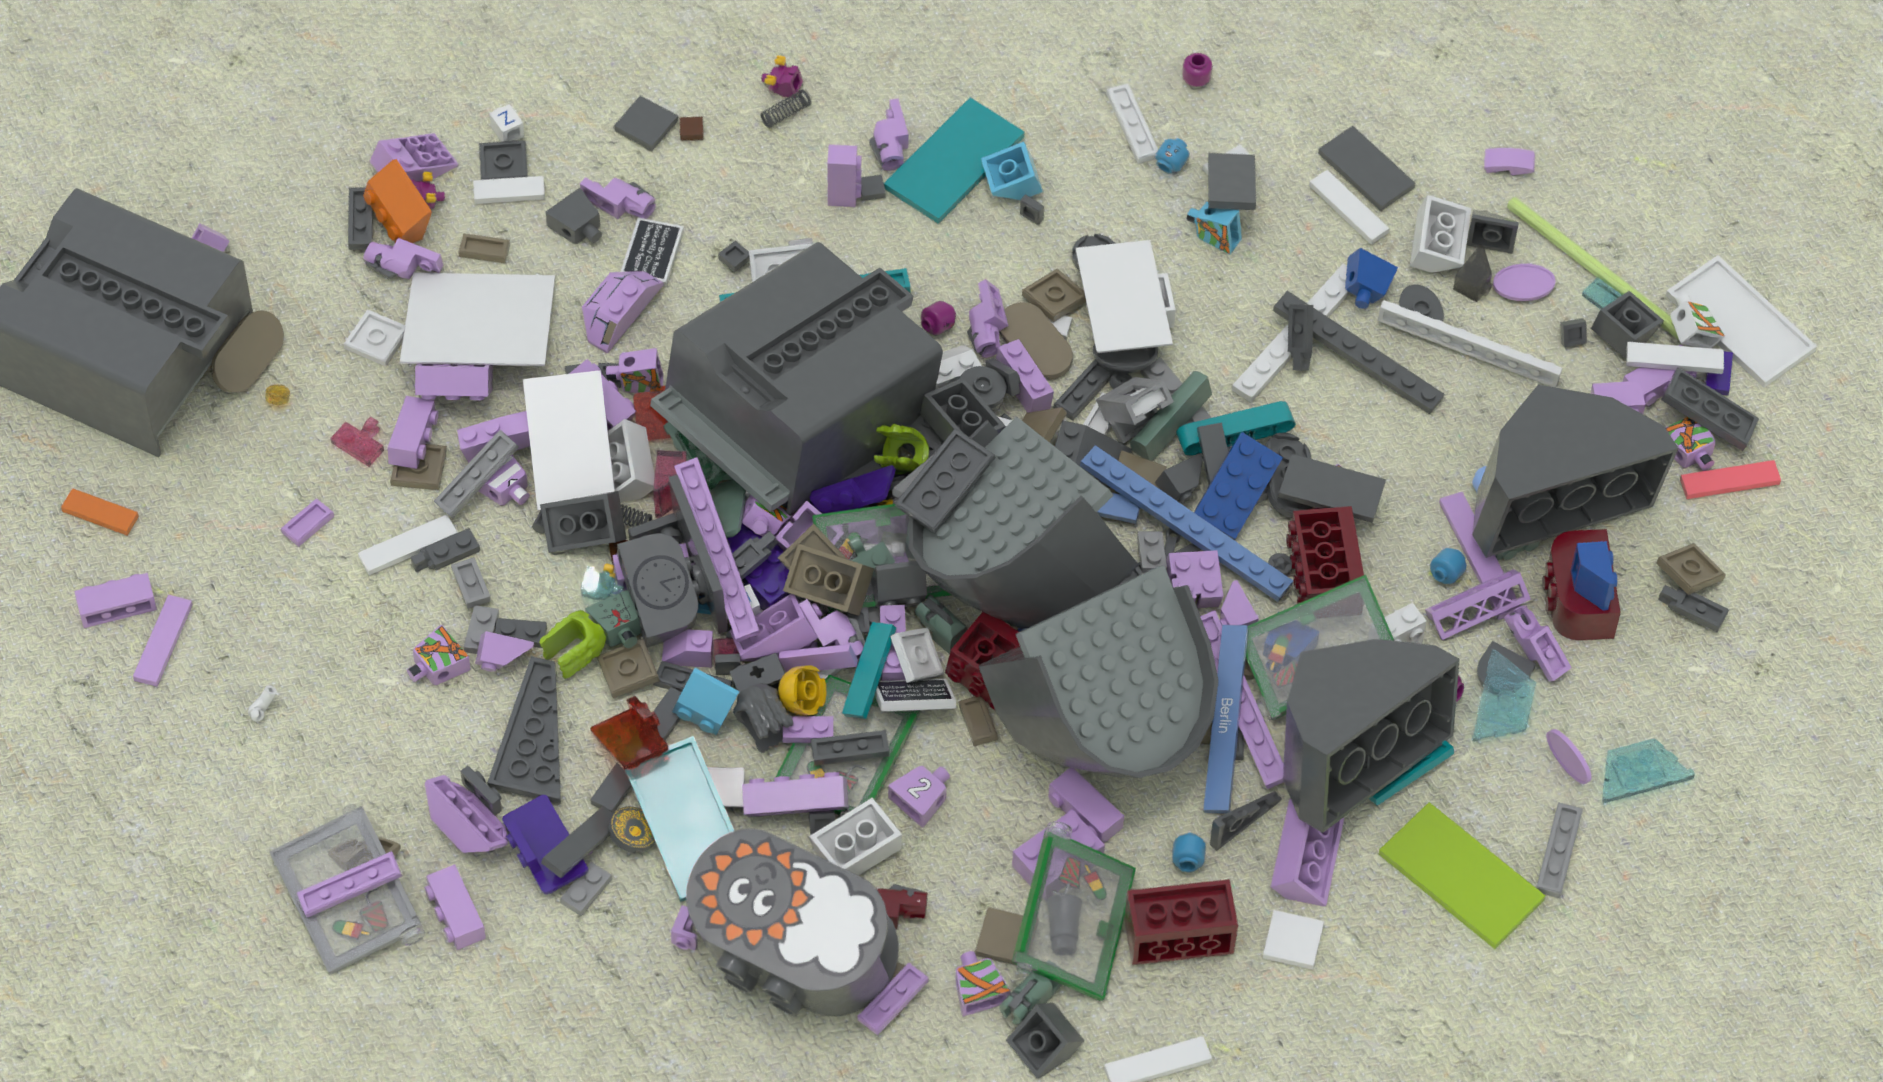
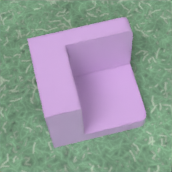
[192,223,230,252]

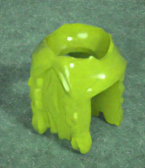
[874,424,930,475]
[539,610,606,679]

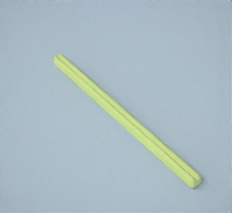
[1507,197,1679,340]

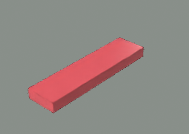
[1680,460,1781,499]

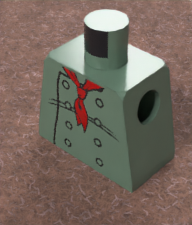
[585,590,641,648]

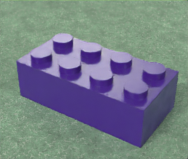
[727,523,791,611]

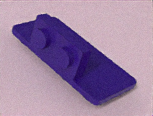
[810,465,896,514]
[502,795,589,895]

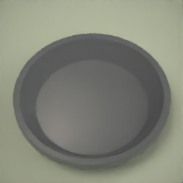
[1093,343,1158,373]

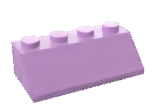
[1271,799,1344,906]

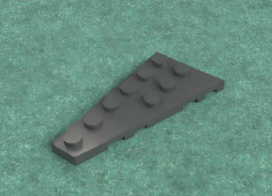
[487,656,561,804]

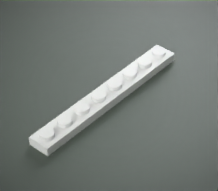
[1232,264,1350,403]
[1377,300,1562,387]

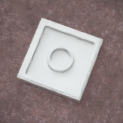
[343,309,405,367]
[890,627,944,683]
[1263,910,1324,970]

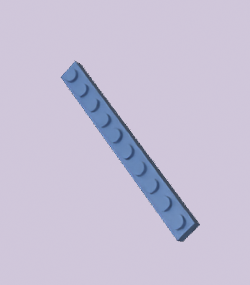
[1080,445,1293,602]

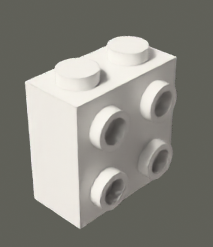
[1368,603,1426,644]

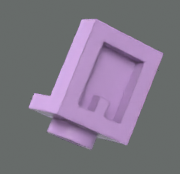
[671,905,697,950]

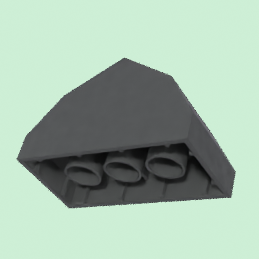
[1472,384,1679,558]
[1283,639,1460,833]

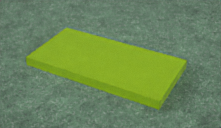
[1378,802,1546,949]

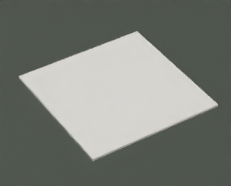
[400,273,555,366]

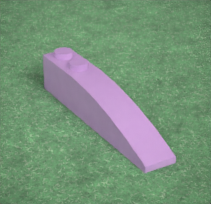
[457,411,607,463]

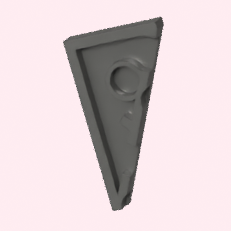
[1210,791,1282,851]

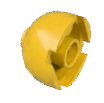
[778,665,827,716]

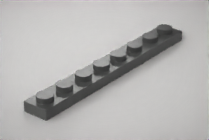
[1273,290,1444,414]

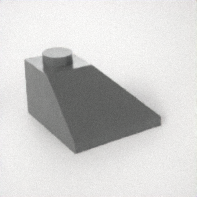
[1466,210,1519,254]

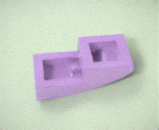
[1484,148,1535,175]

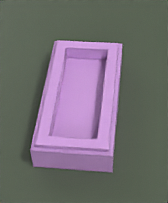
[281,498,334,547]

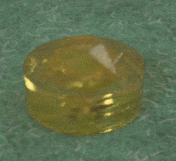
[265,384,290,405]

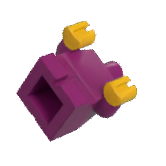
[761,55,803,98]
[411,172,445,210]

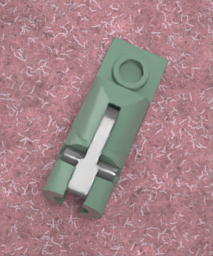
[915,595,968,654]
[1000,960,1063,1024]

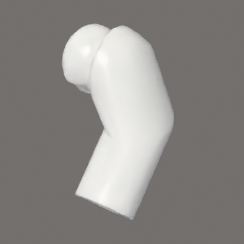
[248,685,277,722]

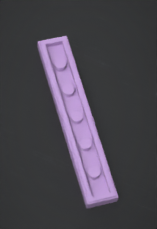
[1439,492,1520,620]

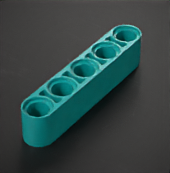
[1176,401,1296,456]

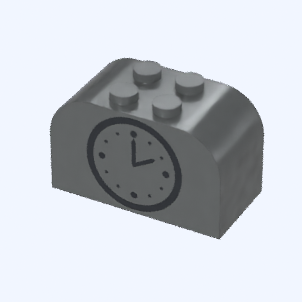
[617,533,700,648]

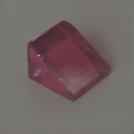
[714,638,739,665]

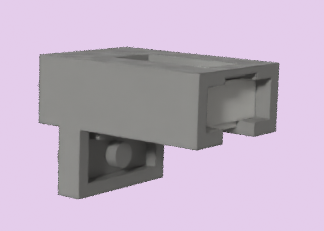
[1096,377,1174,443]

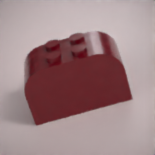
[1542,529,1621,640]

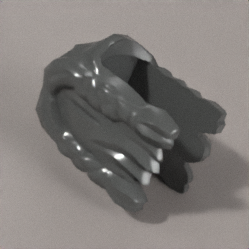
[733,683,793,753]

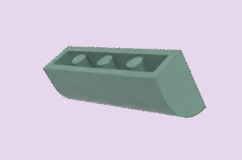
[1130,371,1212,461]

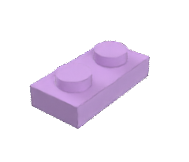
[783,716,833,743]

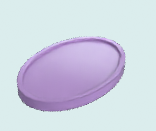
[1493,264,1555,301]
[1546,729,1592,784]

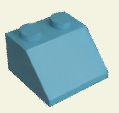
[981,142,1043,200]
[672,668,739,735]

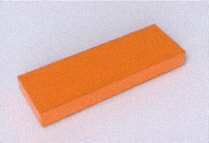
[61,488,139,536]

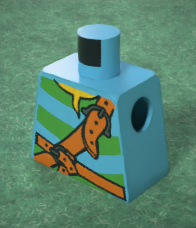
[1187,202,1242,255]

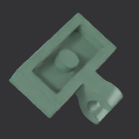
[848,536,896,570]

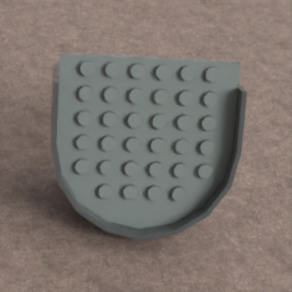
[908,416,1139,629]
[978,565,1219,778]

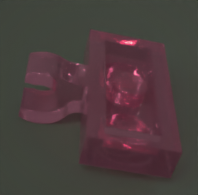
[330,417,384,467]

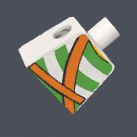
[1670,294,1725,348]

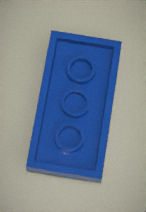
[1194,432,1283,540]

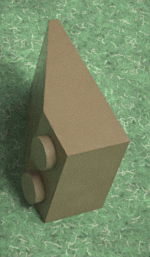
[783,544,875,616]

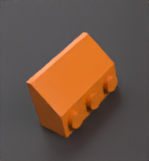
[363,159,432,243]

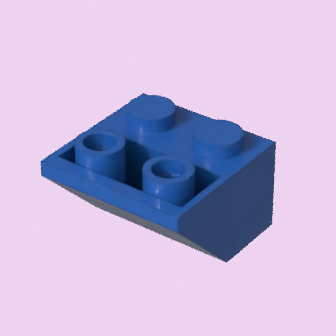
[1571,541,1618,610]

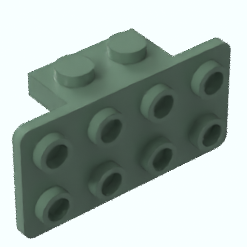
[709,480,746,538]

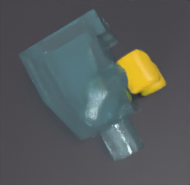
[581,563,624,600]

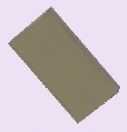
[458,233,510,263]
[958,696,998,746]

